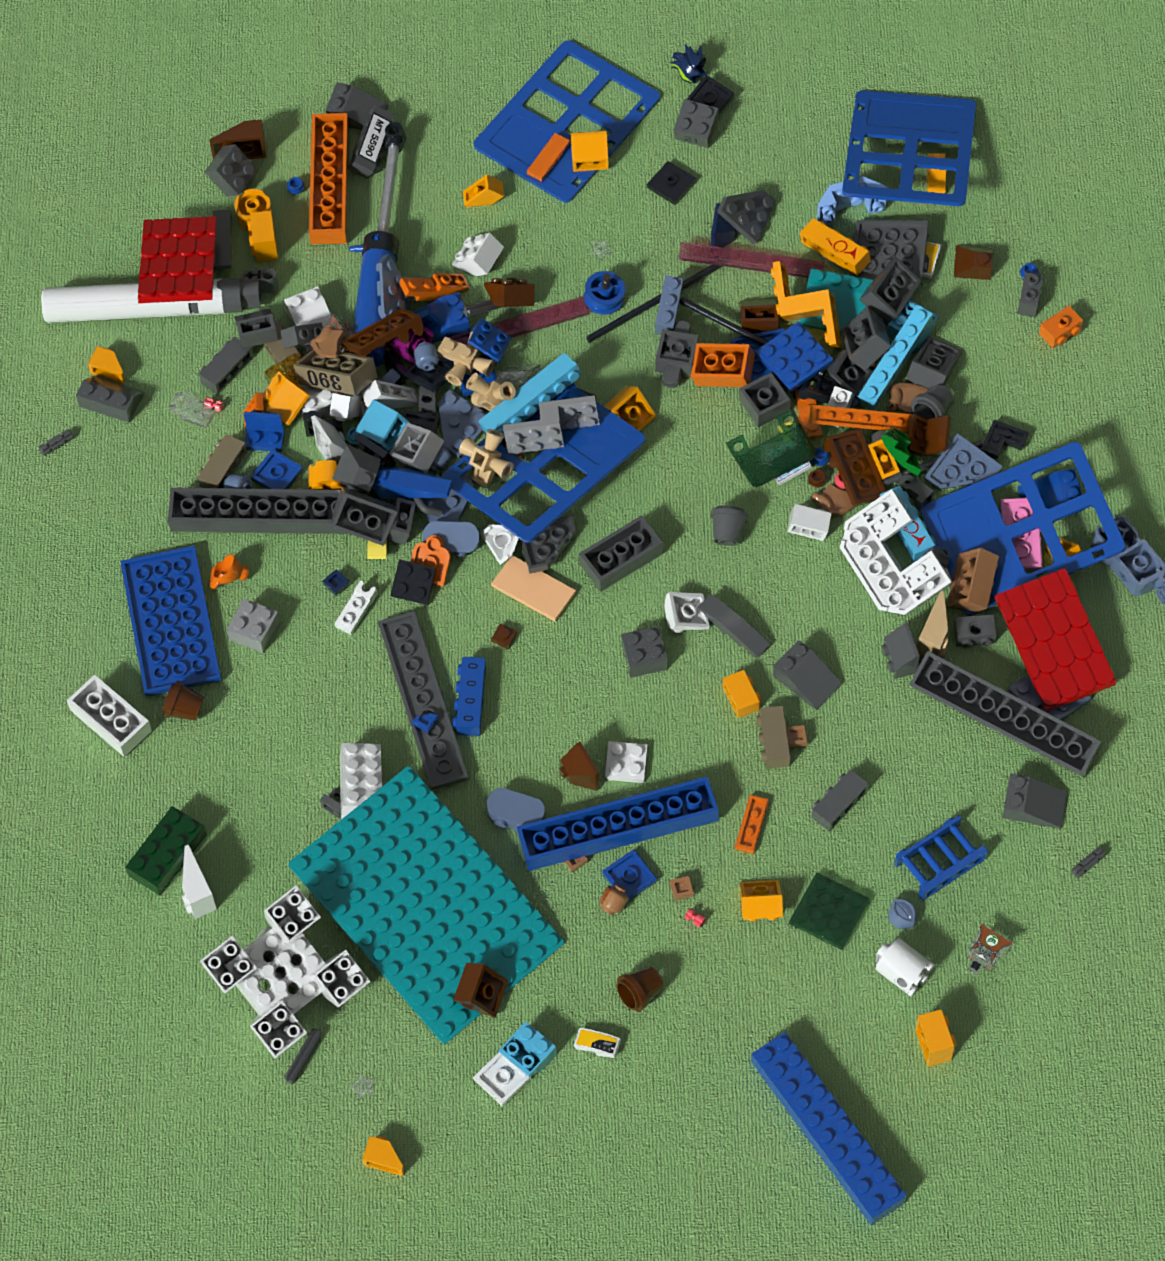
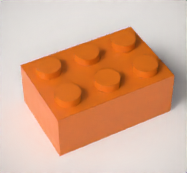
[690,343,755,387]

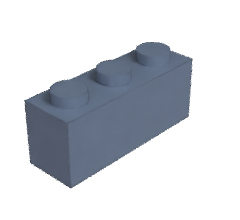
[655,275,683,334]

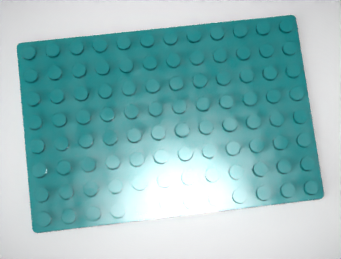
[288,767,564,1044]

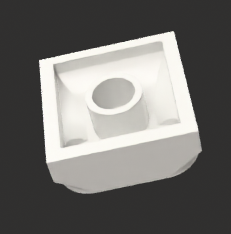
[664,592,710,633]

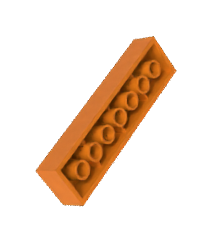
[309,113,349,245]

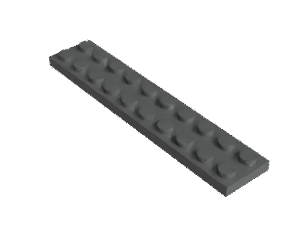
[378,611,469,791]

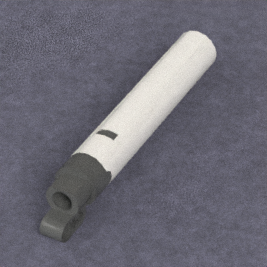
[41,268,278,323]

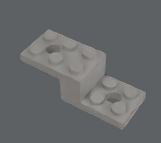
[503,395,600,454]

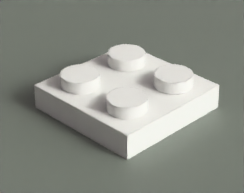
[605,741,647,783]
[473,1053,531,1107]

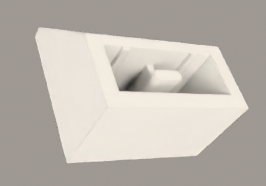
[452,233,504,276]

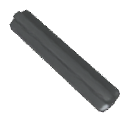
[463,299,502,317]
[284,1029,322,1084]

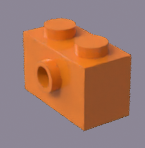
[1039,306,1083,348]

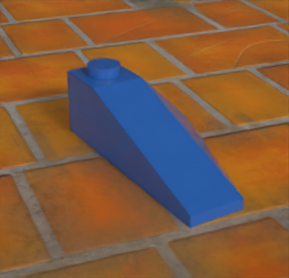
[372,466,453,499]

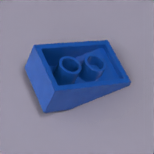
[413,292,470,343]
[1017,468,1082,513]

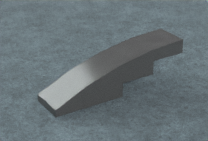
[213,210,232,269]
[698,594,770,659]

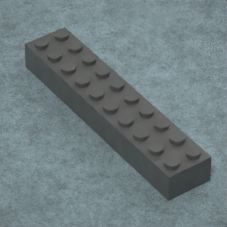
[168,488,359,534]
[909,651,1103,778]

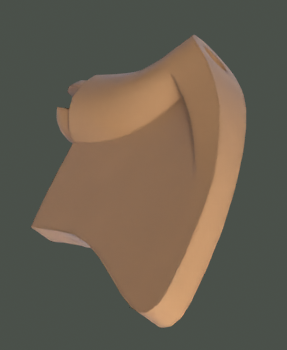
[310,324,345,358]
[886,383,929,414]
[811,484,856,518]

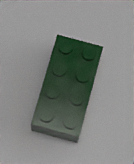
[125,806,207,896]

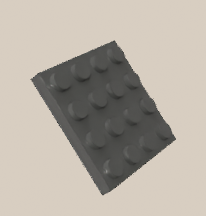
[850,220,929,285]

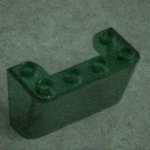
[726,409,816,487]

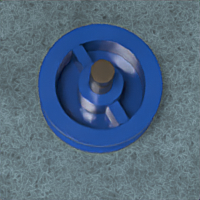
[584,271,625,315]

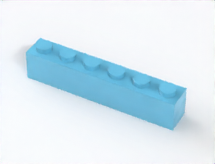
[858,305,933,411]
[478,353,582,439]

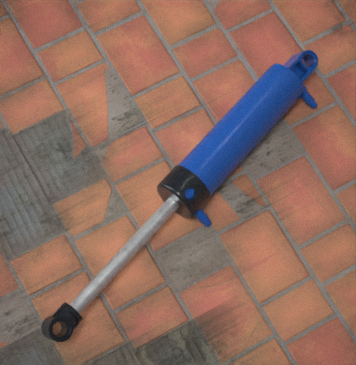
[349,122,407,389]

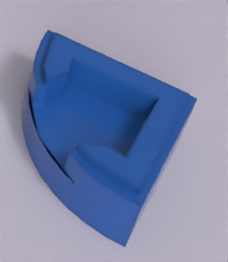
[412,713,439,733]

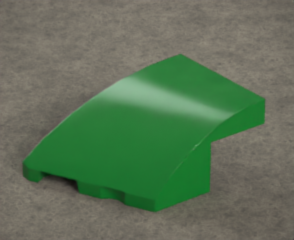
[881,426,921,476]

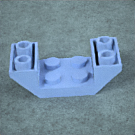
[817,176,887,226]

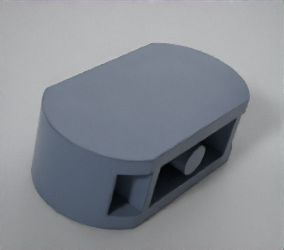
[422,521,481,556]
[487,787,545,832]

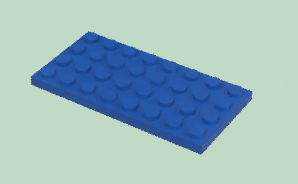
[120,546,221,697]

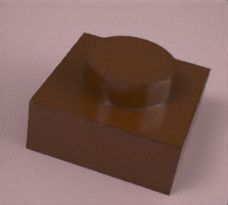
[491,624,517,650]

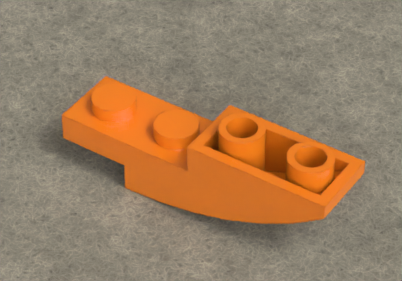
[399,273,470,301]

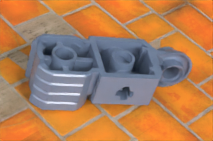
[1091,515,1165,604]

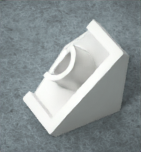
[481,525,519,565]

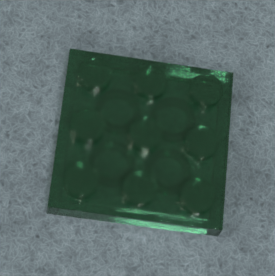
[789,872,870,951]

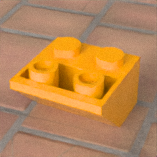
[571,131,609,172]

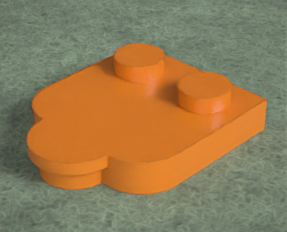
[410,535,451,586]

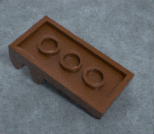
[341,308,423,356]
[823,428,886,507]

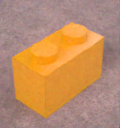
[722,670,761,718]

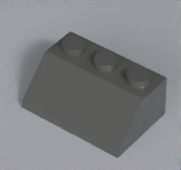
[76,375,144,423]
[331,487,398,546]

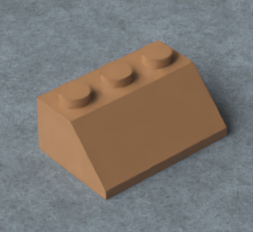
[946,548,999,612]

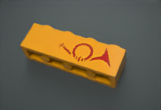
[799,218,871,276]

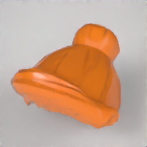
[209,554,250,590]

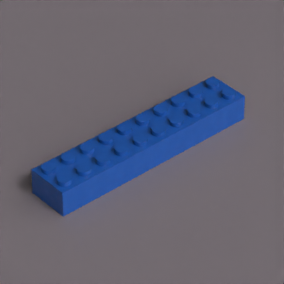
[517,777,719,871]
[751,1032,907,1226]

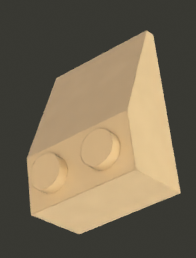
[917,591,949,658]

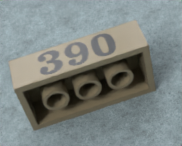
[294,349,378,396]

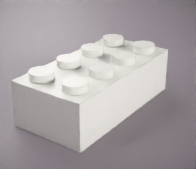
[67,675,152,757]
[340,743,382,819]

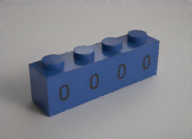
[453,657,486,736]

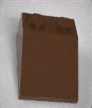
[209,120,267,159]

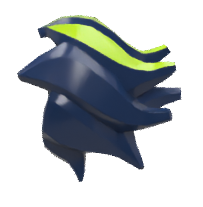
[670,44,707,84]

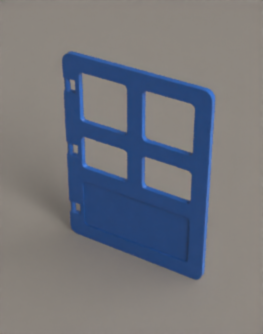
[474,40,660,203]
[842,90,976,206]
[442,390,646,543]
[921,442,1125,616]

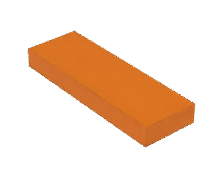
[527,133,570,182]
[735,794,769,854]

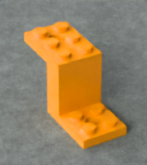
[771,261,842,350]

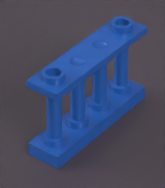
[894,815,988,901]

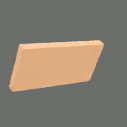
[491,555,576,622]

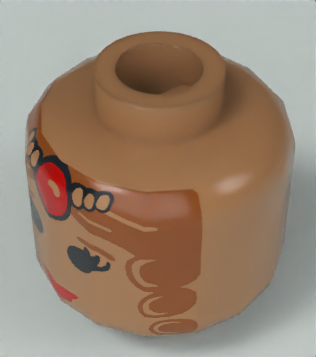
[599,884,629,915]

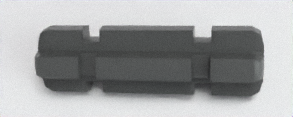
[38,429,73,455]
[1071,847,1106,878]

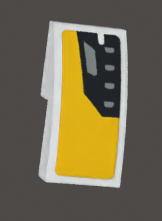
[923,242,941,278]
[574,1028,621,1058]

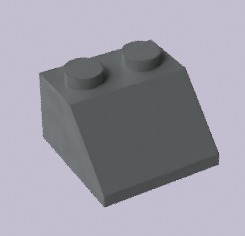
[881,623,920,679]

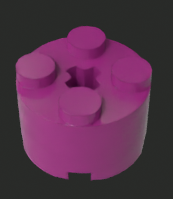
[390,327,434,363]

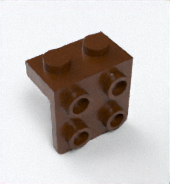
[907,414,951,457]

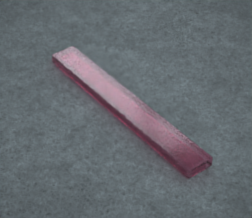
[679,242,825,278]
[447,297,589,345]

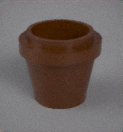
[162,680,205,721]
[616,966,664,1012]

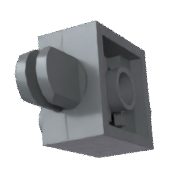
[655,321,699,388]

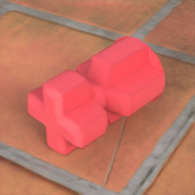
[203,397,223,412]
[684,909,706,928]

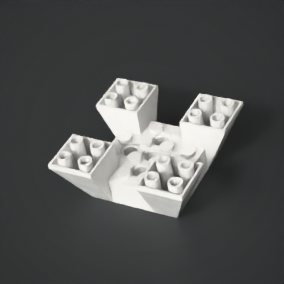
[200,885,370,1058]

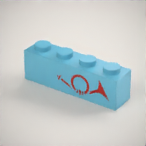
[880,486,936,563]

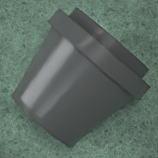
[911,385,954,419]
[710,505,749,546]

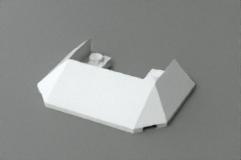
[840,489,952,615]

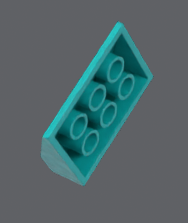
[800,269,873,333]

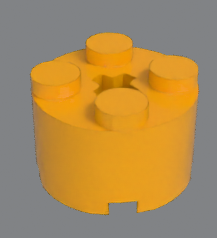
[234,189,272,230]
[308,460,346,490]

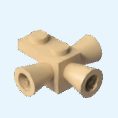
[437,332,495,386]
[466,373,516,412]
[459,429,514,487]

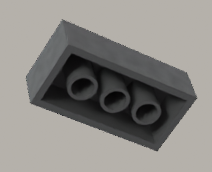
[579,515,663,592]

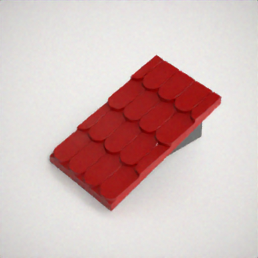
[138,216,217,303]
[995,568,1116,712]

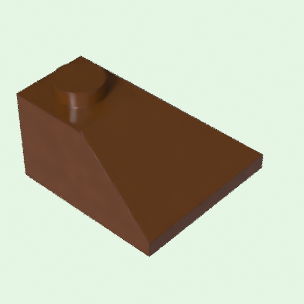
[954,245,993,280]
[559,741,600,791]

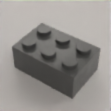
[841,306,891,371]

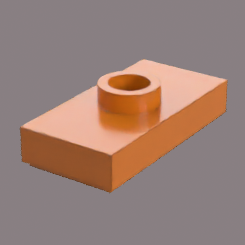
[243,392,264,427]

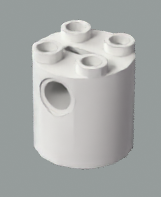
[875,938,935,997]

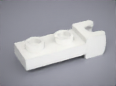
[334,581,378,635]

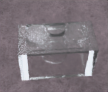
[495,364,540,390]

